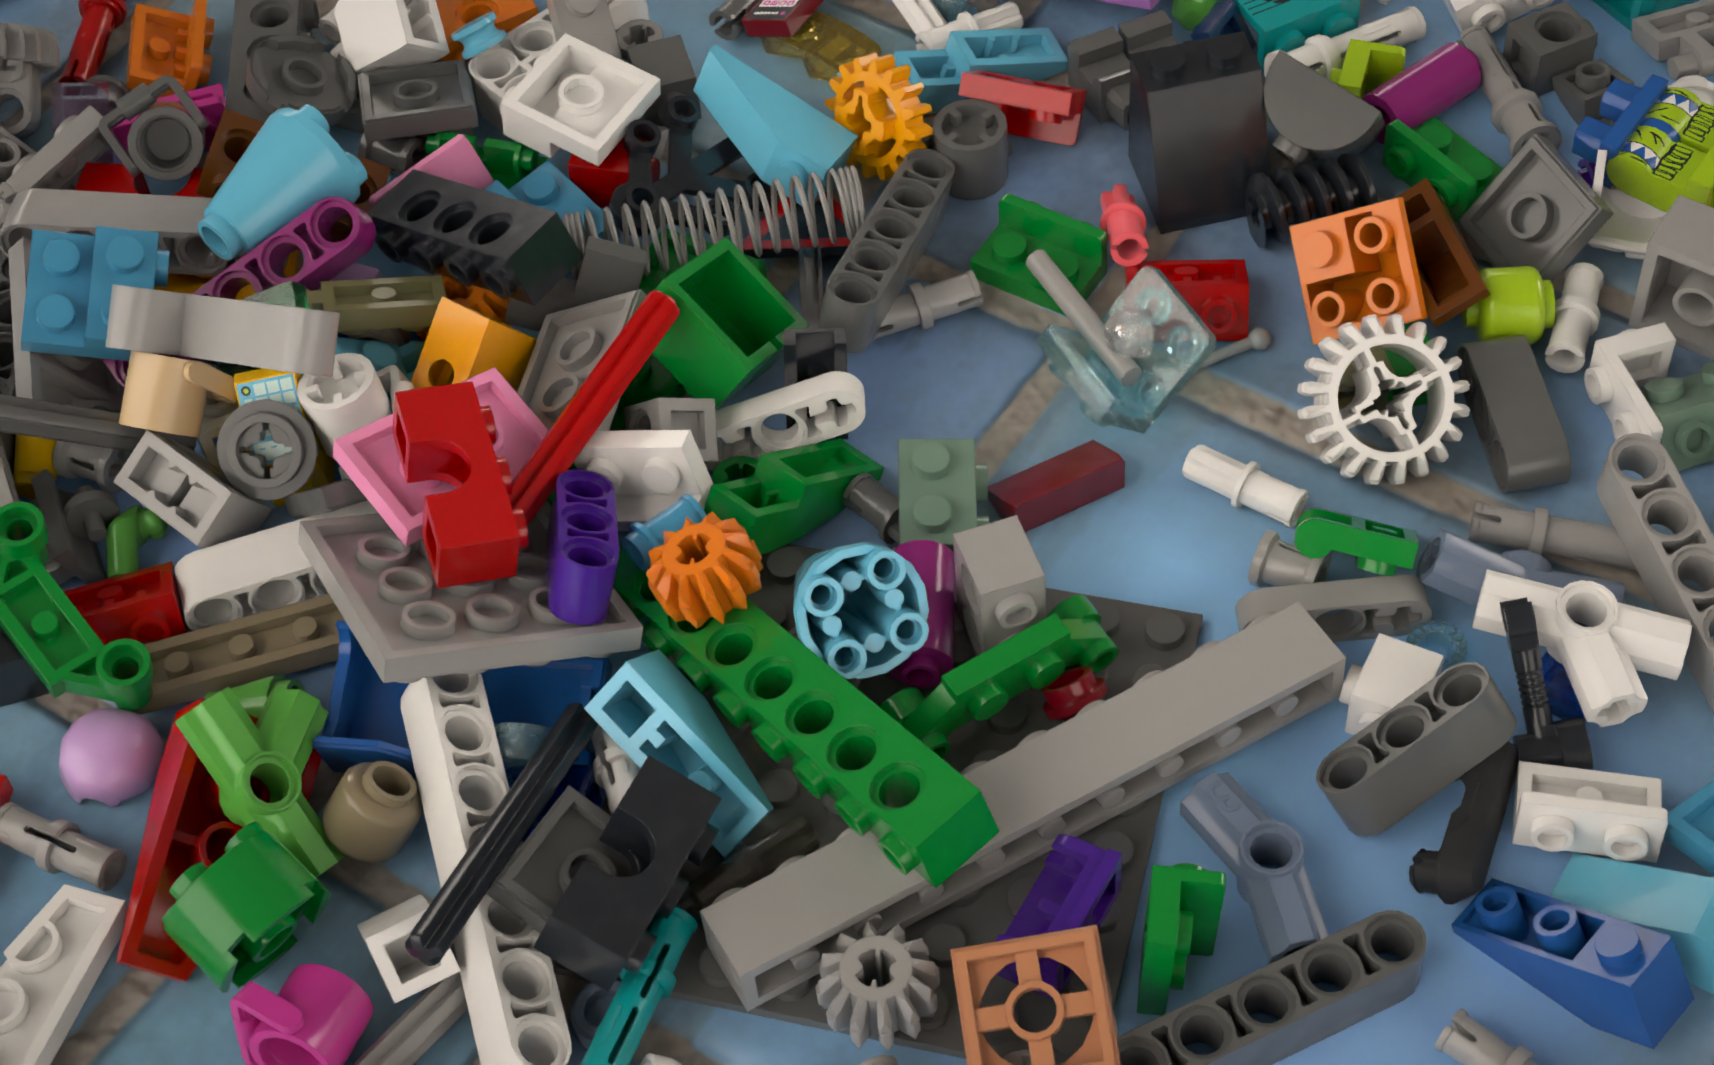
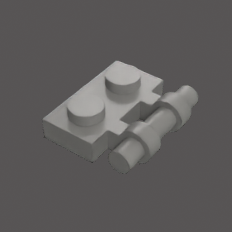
[1631,0,1714,80]

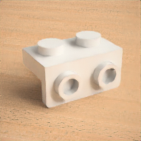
[1512,761,1668,863]

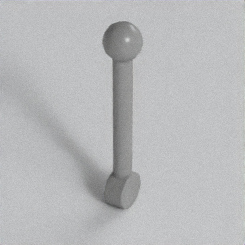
[1156,327,1272,388]

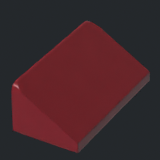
[988,440,1125,532]

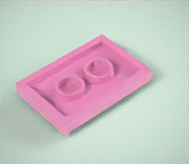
[332,367,549,547]

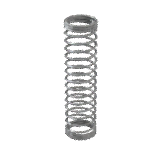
[562,165,866,280]

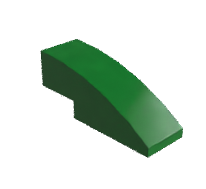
[704,438,884,555]

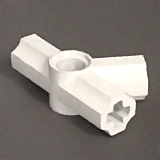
[1472,569,1692,728]

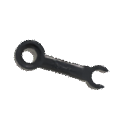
[1499,597,1593,770]

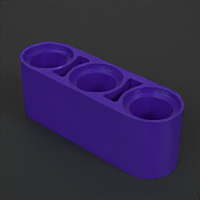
[546,469,619,625]

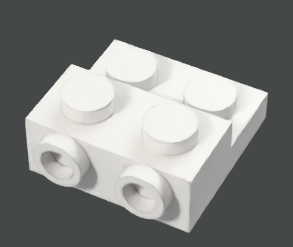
[500,33,661,166]

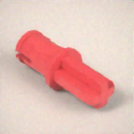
[1100,184,1149,267]

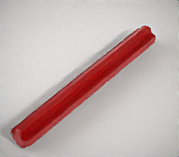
[508,290,680,526]

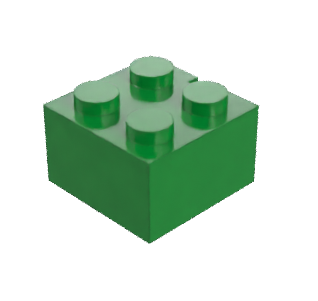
[625,237,810,411]

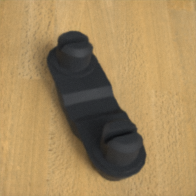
[1409,741,1518,905]

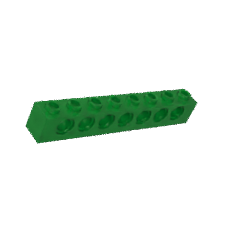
[613,548,1000,888]

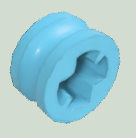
[450,11,507,60]

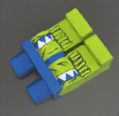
[1572,74,1714,213]

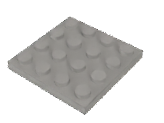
[298,500,643,683]

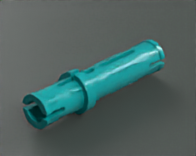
[581,907,698,1065]

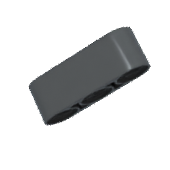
[1457,334,1571,493]
[1316,662,1517,837]

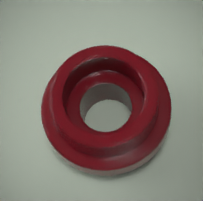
[1041,666,1108,722]

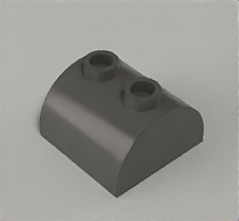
[1264,50,1386,165]

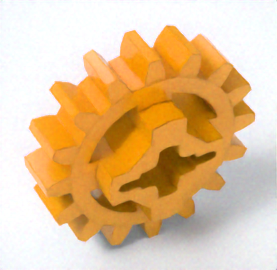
[825,53,933,180]

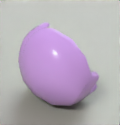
[59,708,164,808]

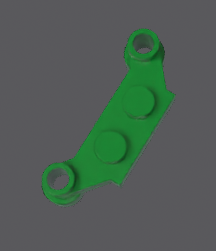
[0,502,154,711]
[880,594,1119,759]

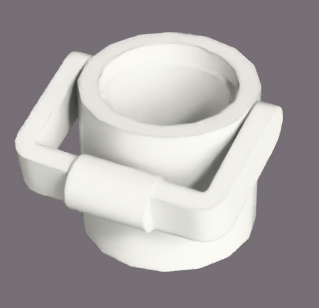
[297,353,414,460]

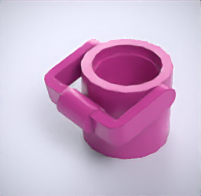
[230,963,374,1065]

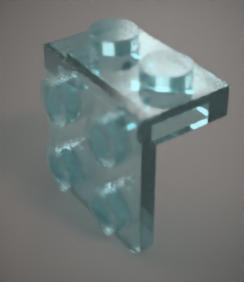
[1036,266,1216,434]

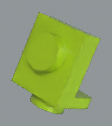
[1329,39,1406,99]

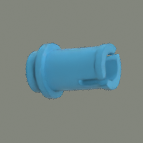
[622,494,706,571]

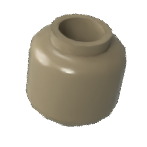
[322,761,423,863]

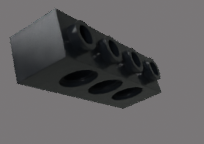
[367,169,583,306]

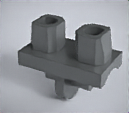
[29,469,120,585]

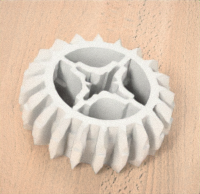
[1297,314,1471,485]

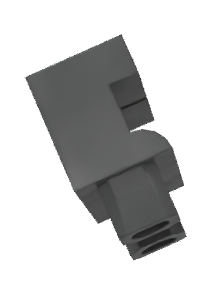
[1068,9,1178,131]

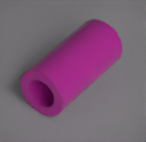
[1361,42,1481,145]
[889,540,955,689]

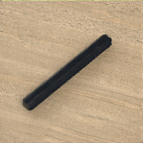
[405,702,599,966]

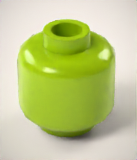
[1461,266,1555,345]

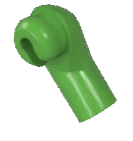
[106,504,168,579]

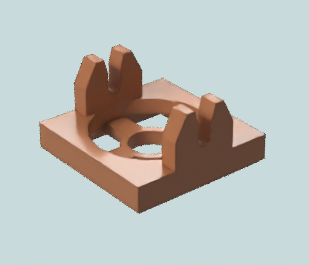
[950,925,1121,1065]

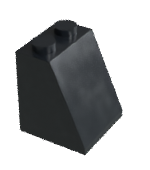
[1128,31,1270,234]

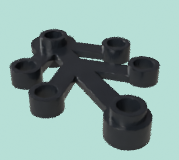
[610,95,778,237]

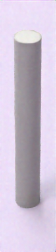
[1026,249,1142,386]

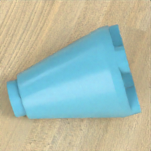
[197,104,368,261]
[793,542,929,679]

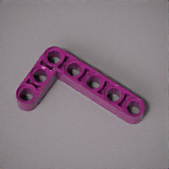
[102,197,376,388]

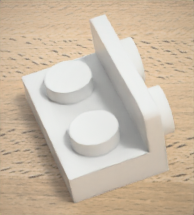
[574,430,714,531]

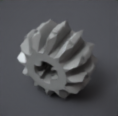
[816,921,940,1051]

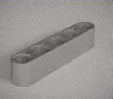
[0,188,290,276]
[1596,433,1714,713]

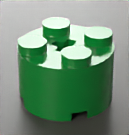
[162,821,330,993]

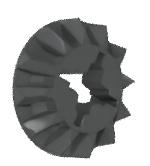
[217,399,320,500]

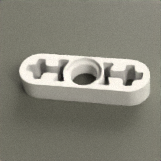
[705,371,866,471]

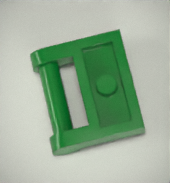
[1294,507,1419,576]

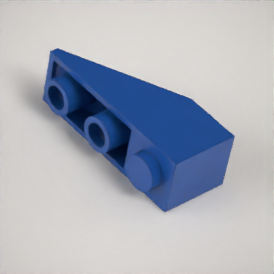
[1451,878,1694,1049]

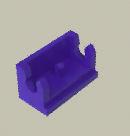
[995,834,1122,1001]

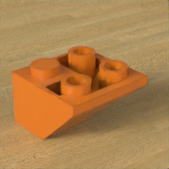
[1289,197,1428,345]

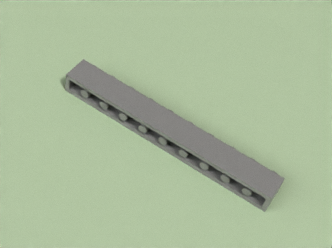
[700,601,1346,1012]

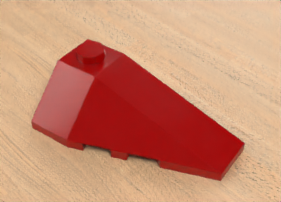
[116,698,322,982]

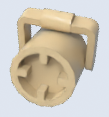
[119,351,237,438]

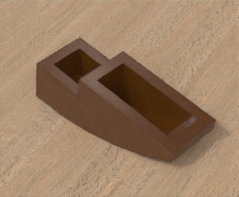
[1393,178,1491,327]

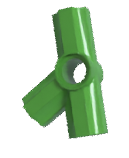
[175,686,345,877]

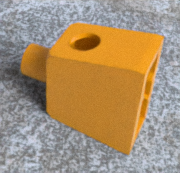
[410,296,537,393]

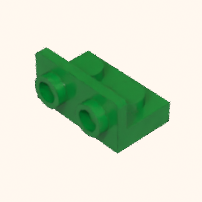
[1382,117,1503,222]
[970,193,1107,316]
[1136,863,1226,1016]

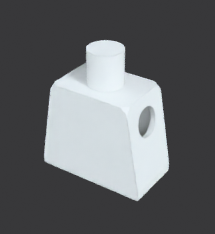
[330,0,450,75]

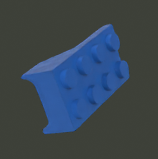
[312,620,613,791]

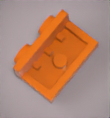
[126,0,215,98]

